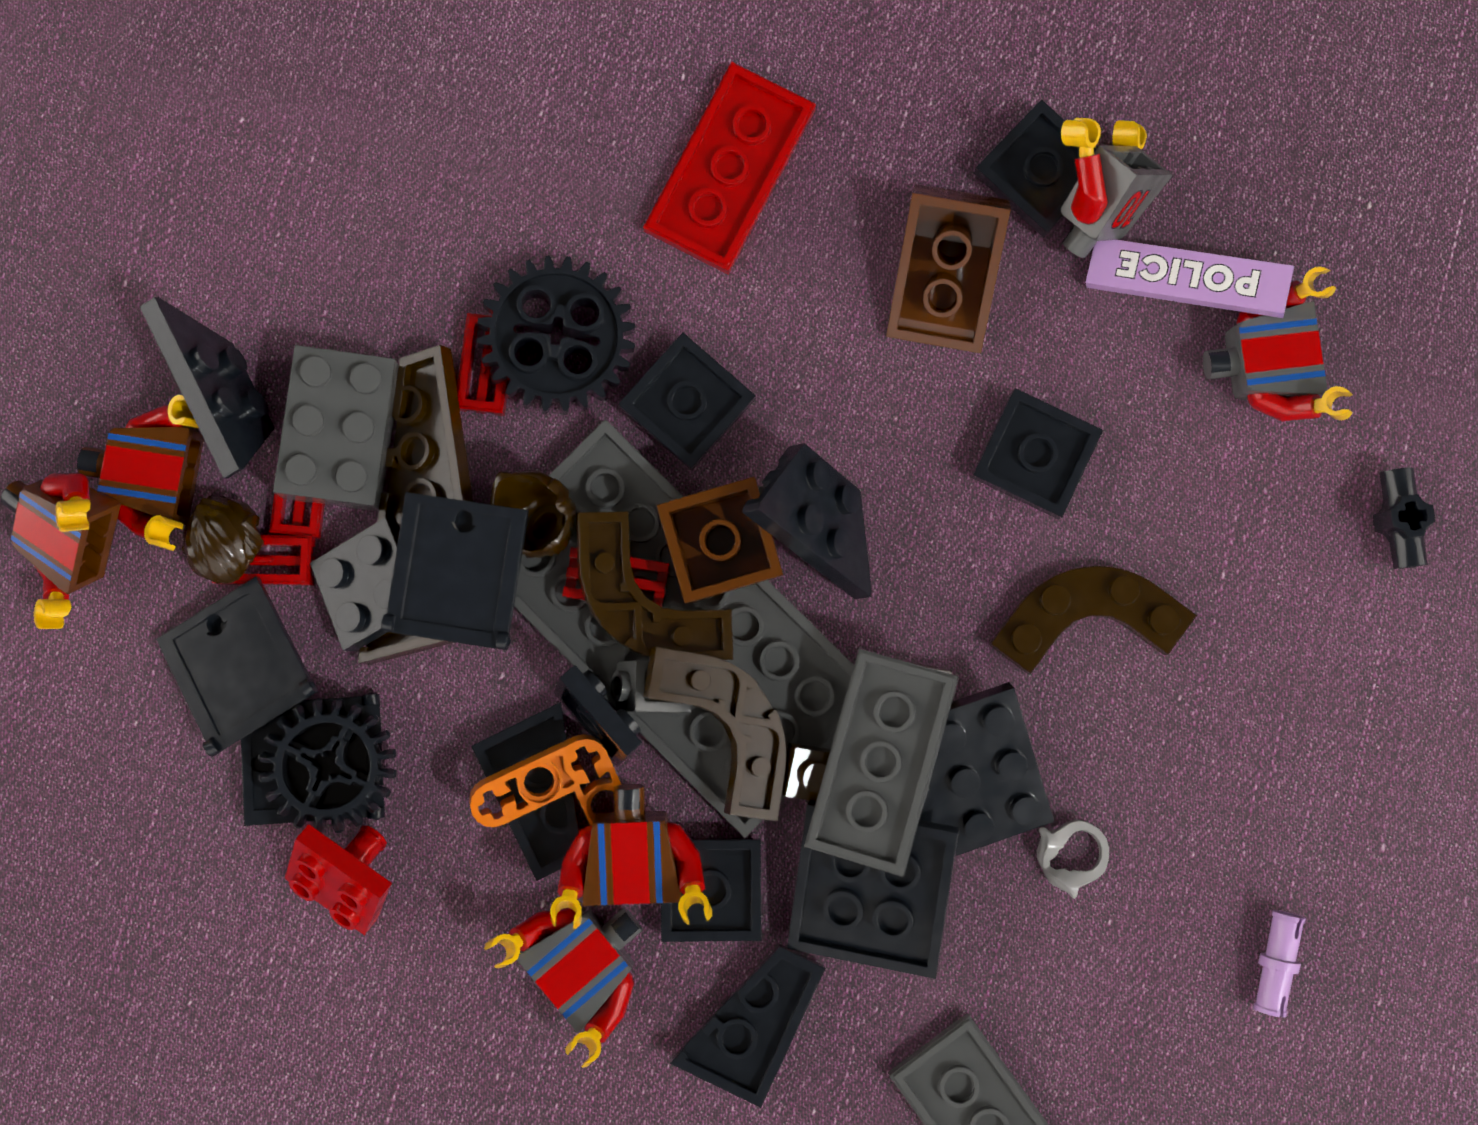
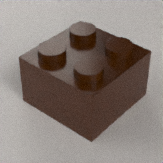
[656,476,784,604]

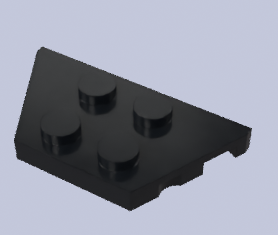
[140,297,275,479]
[742,443,872,599]

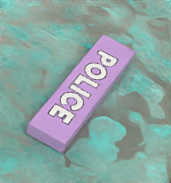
[1085,240,1294,318]

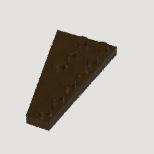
[358,345,473,665]

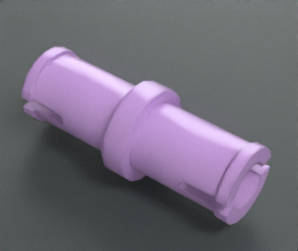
[1253,910,1306,1018]

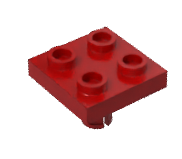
[284,824,392,936]

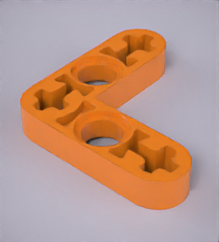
[469,734,622,827]

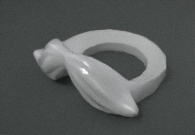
[1037,819,1109,899]

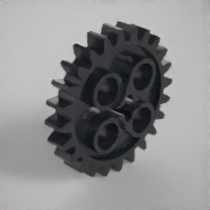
[477,255,636,415]

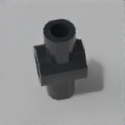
[1373,467,1435,569]

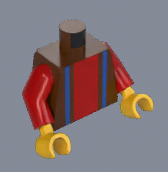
[77,395,204,551]
[1,473,121,629]
[550,784,712,929]

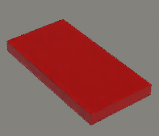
[643,61,816,275]

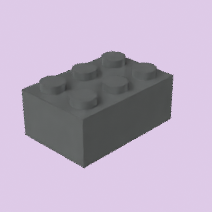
[273,345,399,512]

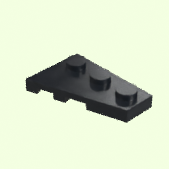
[471,702,578,881]
[670,944,826,1108]

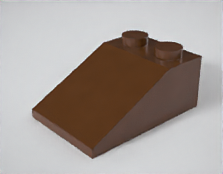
[886,184,1011,354]

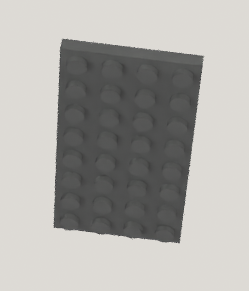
[514,419,854,838]

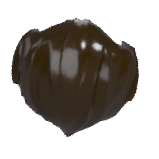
[490,470,576,558]
[182,496,264,584]

